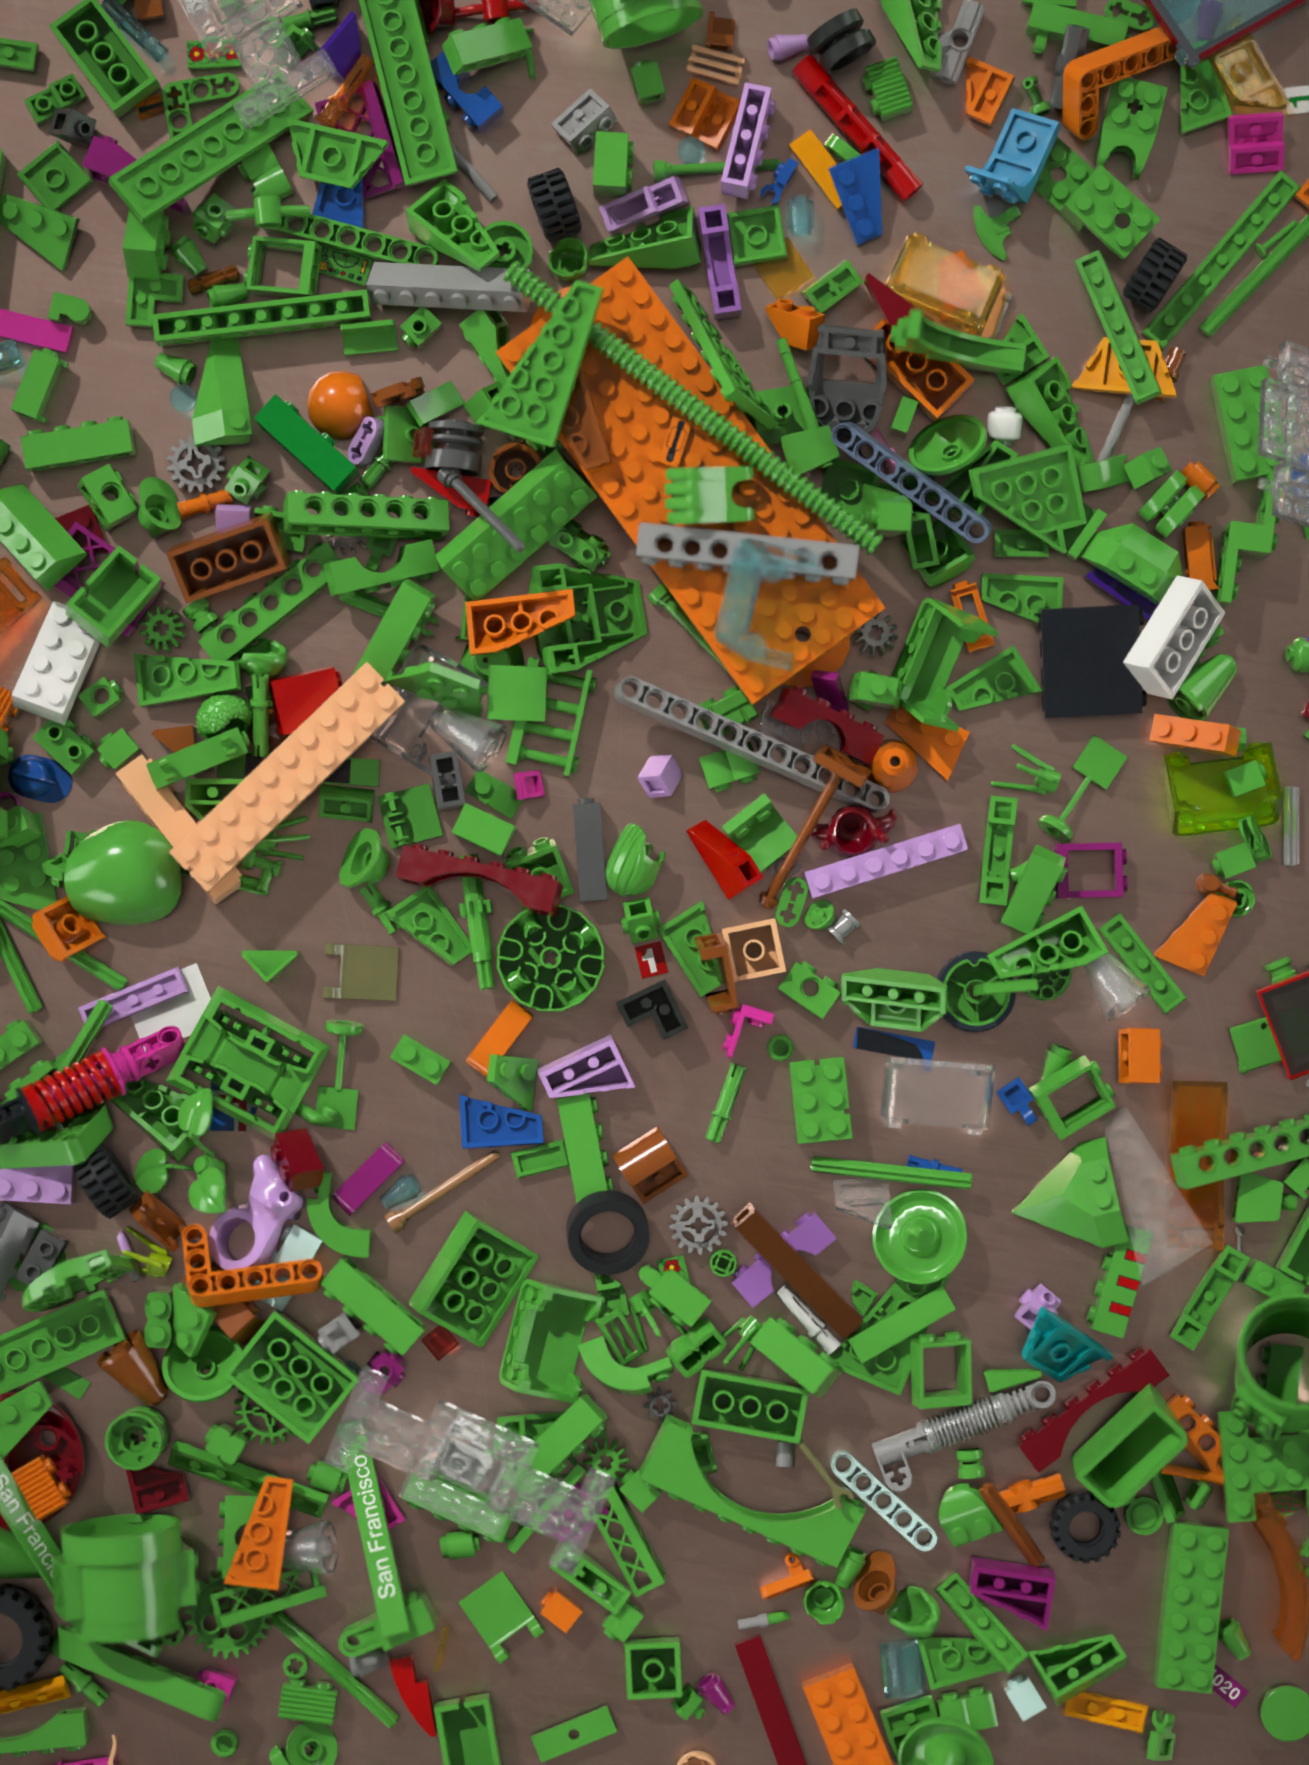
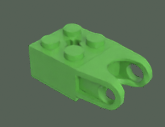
[1096,77,1168,180]
[338,1590,438,1657]

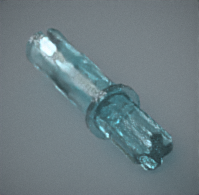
[101,0,169,62]

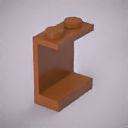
[694,932,738,1014]

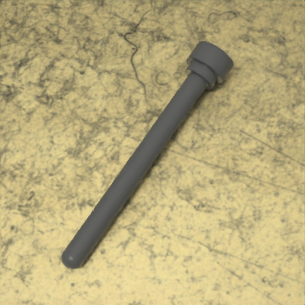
[437,467,525,552]

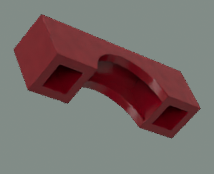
[770,685,884,765]

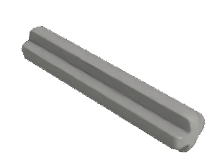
[1284,786,1299,866]

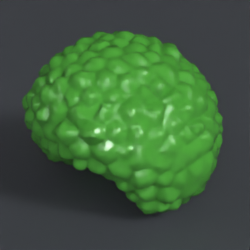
[196,693,253,739]

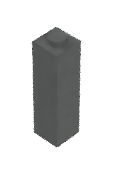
[573,798,608,903]

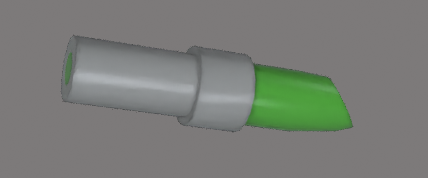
[738,1611,790,1631]

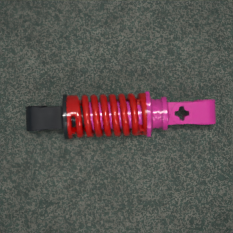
[0,1026,185,1144]

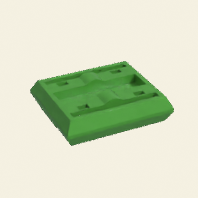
[166,986,330,1140]

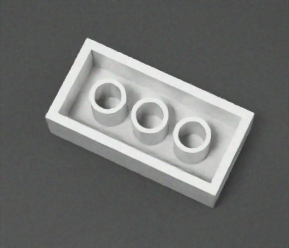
[1123,575,1226,699]
[12,601,100,725]

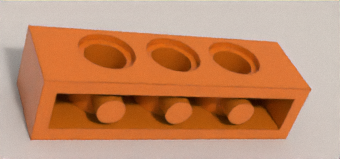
[1167,1393,1224,1487]

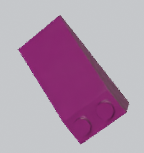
[82,135,192,216]

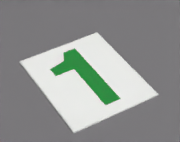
[1284,85,1309,115]

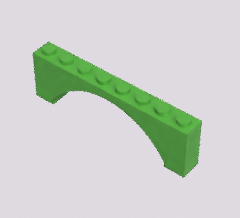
[639,1414,866,1568]

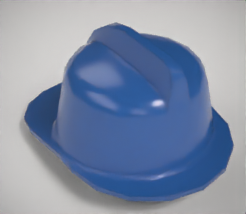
[8,755,72,803]

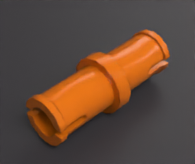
[177,489,234,519]

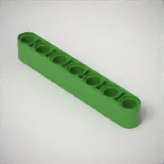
[263,214,439,265]
[49,1625,227,1721]

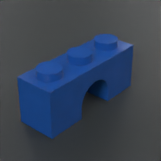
[431,51,504,133]

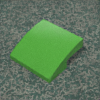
[487,665,547,722]

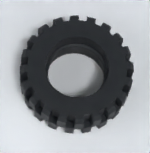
[0,1583,52,1692]

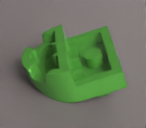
[939,1483,1003,1548]

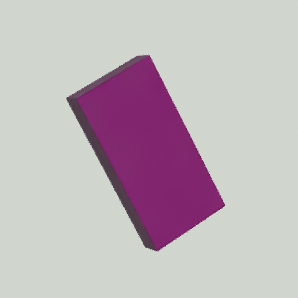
[811,670,849,712]

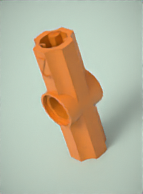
[998,1472,1067,1513]

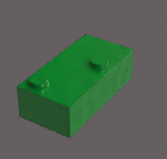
[254,394,360,495]

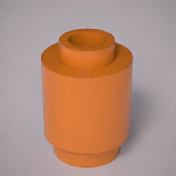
[1181,461,1220,501]

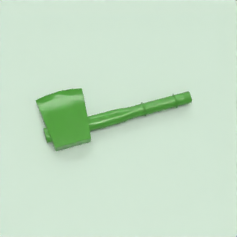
[776,337,840,475]

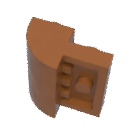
[612,1126,689,1204]

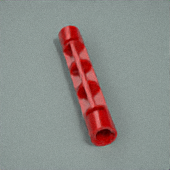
[791,54,923,202]

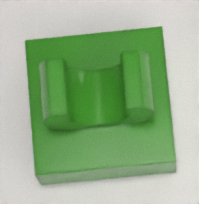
[42,853,69,889]
[671,1684,707,1721]

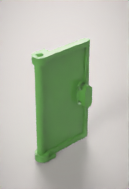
[1229,1005,1309,1075]

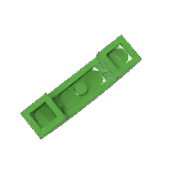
[979,795,1018,906]
[1170,1244,1251,1351]
[497,1410,607,1445]

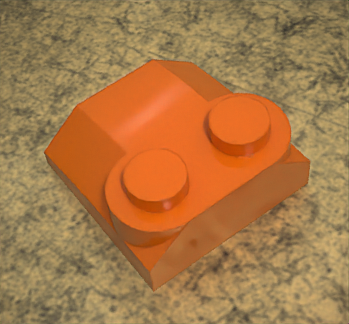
[32,896,105,962]

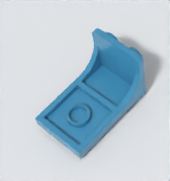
[964,108,1062,204]

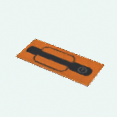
[136,89,185,121]
[658,416,692,468]

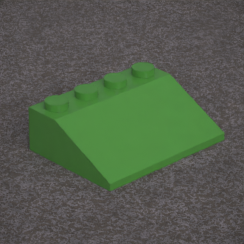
[408,1211,539,1348]
[223,1309,362,1444]

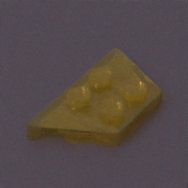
[1208,14,1291,109]

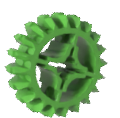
[233,1389,296,1446]

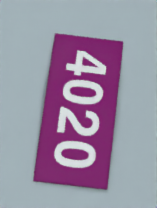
[1212,1664,1249,1708]

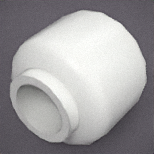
[987,406,1023,446]

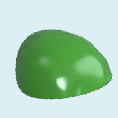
[64,820,182,925]

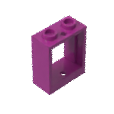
[1054,842,1128,899]

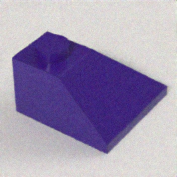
[317,11,364,86]

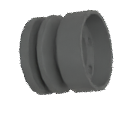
[424,419,485,476]

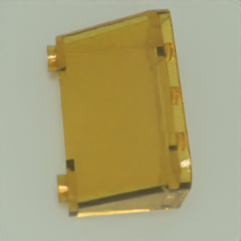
[885,232,1006,337]

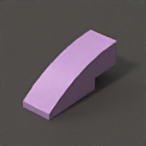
[599,176,689,233]

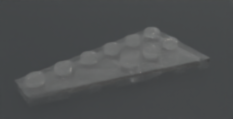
[1102,1106,1213,1287]

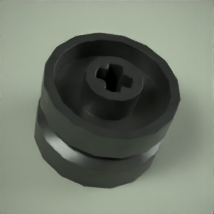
[807,8,876,74]

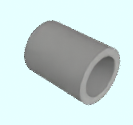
[776,1440,796,1467]

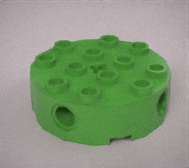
[497,904,604,1011]

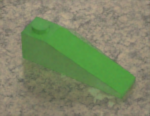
[588,206,701,269]
[192,339,252,446]
[110,1077,201,1163]

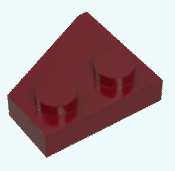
[126,1466,191,1515]

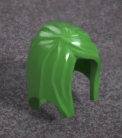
[605,823,666,896]

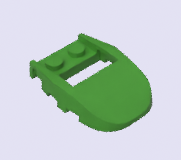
[22,1250,137,1312]

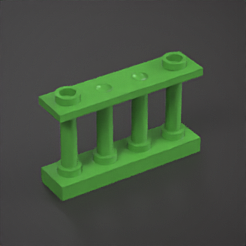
[506,657,597,778]

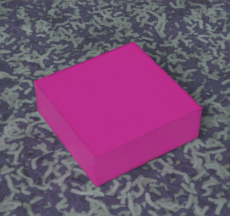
[513,770,545,800]

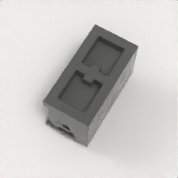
[15,1228,70,1285]

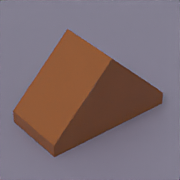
[151,725,198,752]

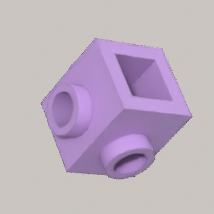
[1014,1283,1061,1330]

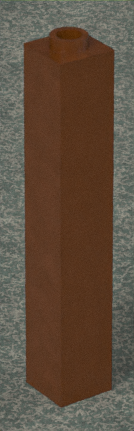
[730,1203,863,1340]

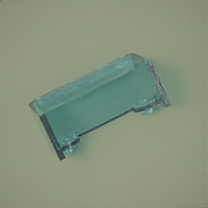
[714,538,818,671]

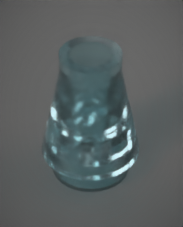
[380,1173,422,1210]

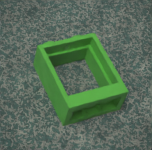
[244,236,322,298]
[1029,1055,1116,1141]
[910,1332,972,1409]

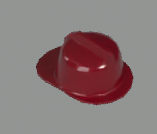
[420,0,455,34]

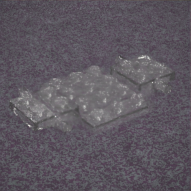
[1258,341,1309,527]

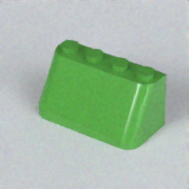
[1072,1383,1188,1508]

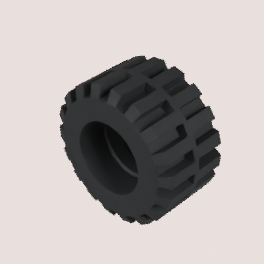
[527,167,582,243]
[1123,237,1187,312]
[72,1144,138,1219]
[1049,1491,1121,1563]

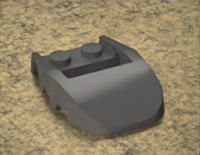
[807,323,888,437]

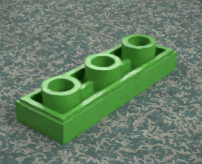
[531,1705,617,1763]

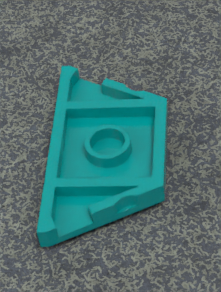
[1021,1306,1114,1383]

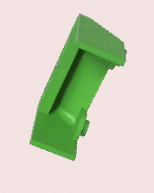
[891,598,999,732]

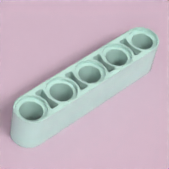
[830,1450,937,1551]

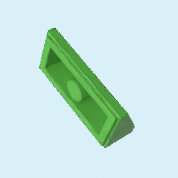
[318,784,375,823]

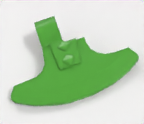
[974,205,1022,261]

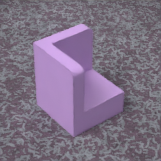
[638,754,683,798]

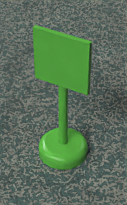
[1038,735,1128,843]
[314,1019,363,1130]

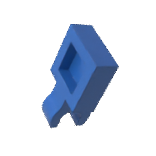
[760,157,798,205]
[996,1077,1038,1126]

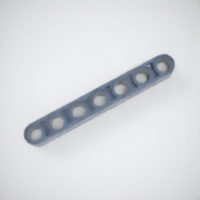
[831,422,992,543]

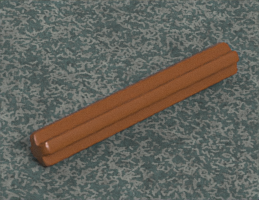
[979,1482,1045,1567]

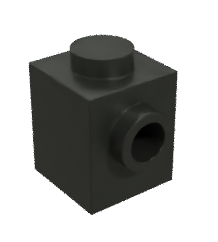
[49,108,97,146]

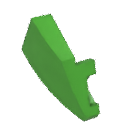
[594,1273,630,1319]

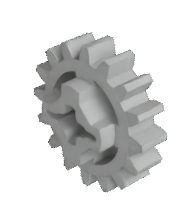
[167,435,226,494]
[669,1195,728,1255]

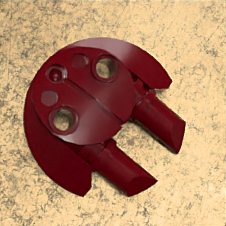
[0,1392,84,1530]

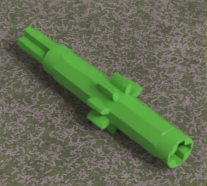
[459,854,495,990]

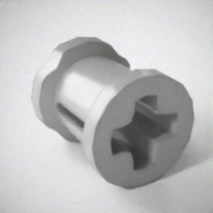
[826,908,861,944]

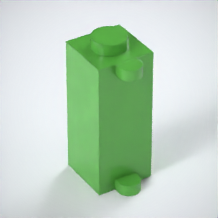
[11,348,69,424]

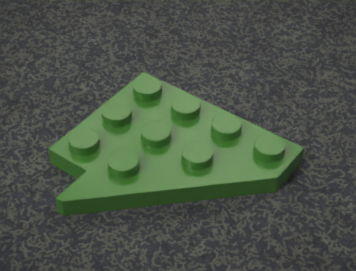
[968,444,1087,553]

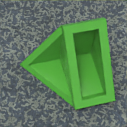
[242,950,299,983]

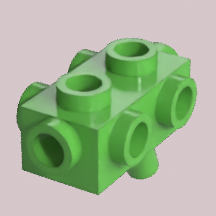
[548,519,612,571]

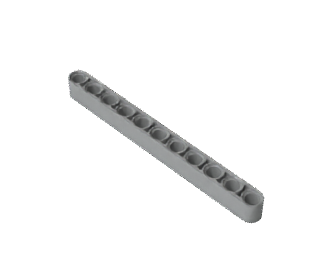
[614,677,890,813]

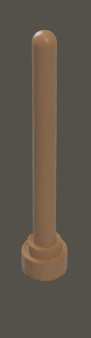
[384,1150,500,1234]

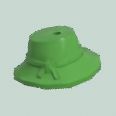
[460,643,525,694]
[339,828,390,888]

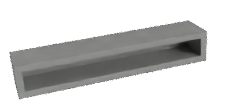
[366,262,531,312]

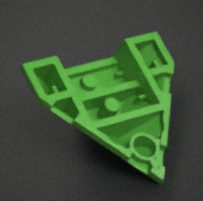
[1011,1137,1129,1248]

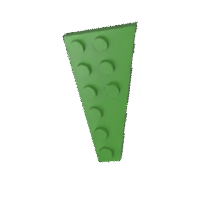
[669,279,779,430]

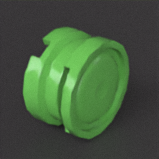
[1216,880,1255,918]
[1123,1494,1164,1535]

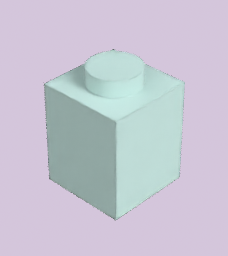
[1004,1675,1047,1722]

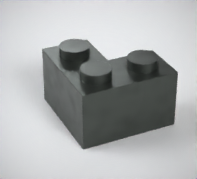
[616,979,688,1040]

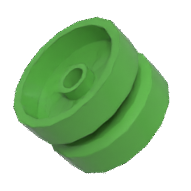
[483,220,535,271]
[1137,469,1206,538]

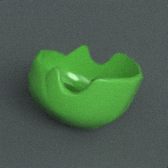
[548,236,589,281]
[803,1580,845,1625]

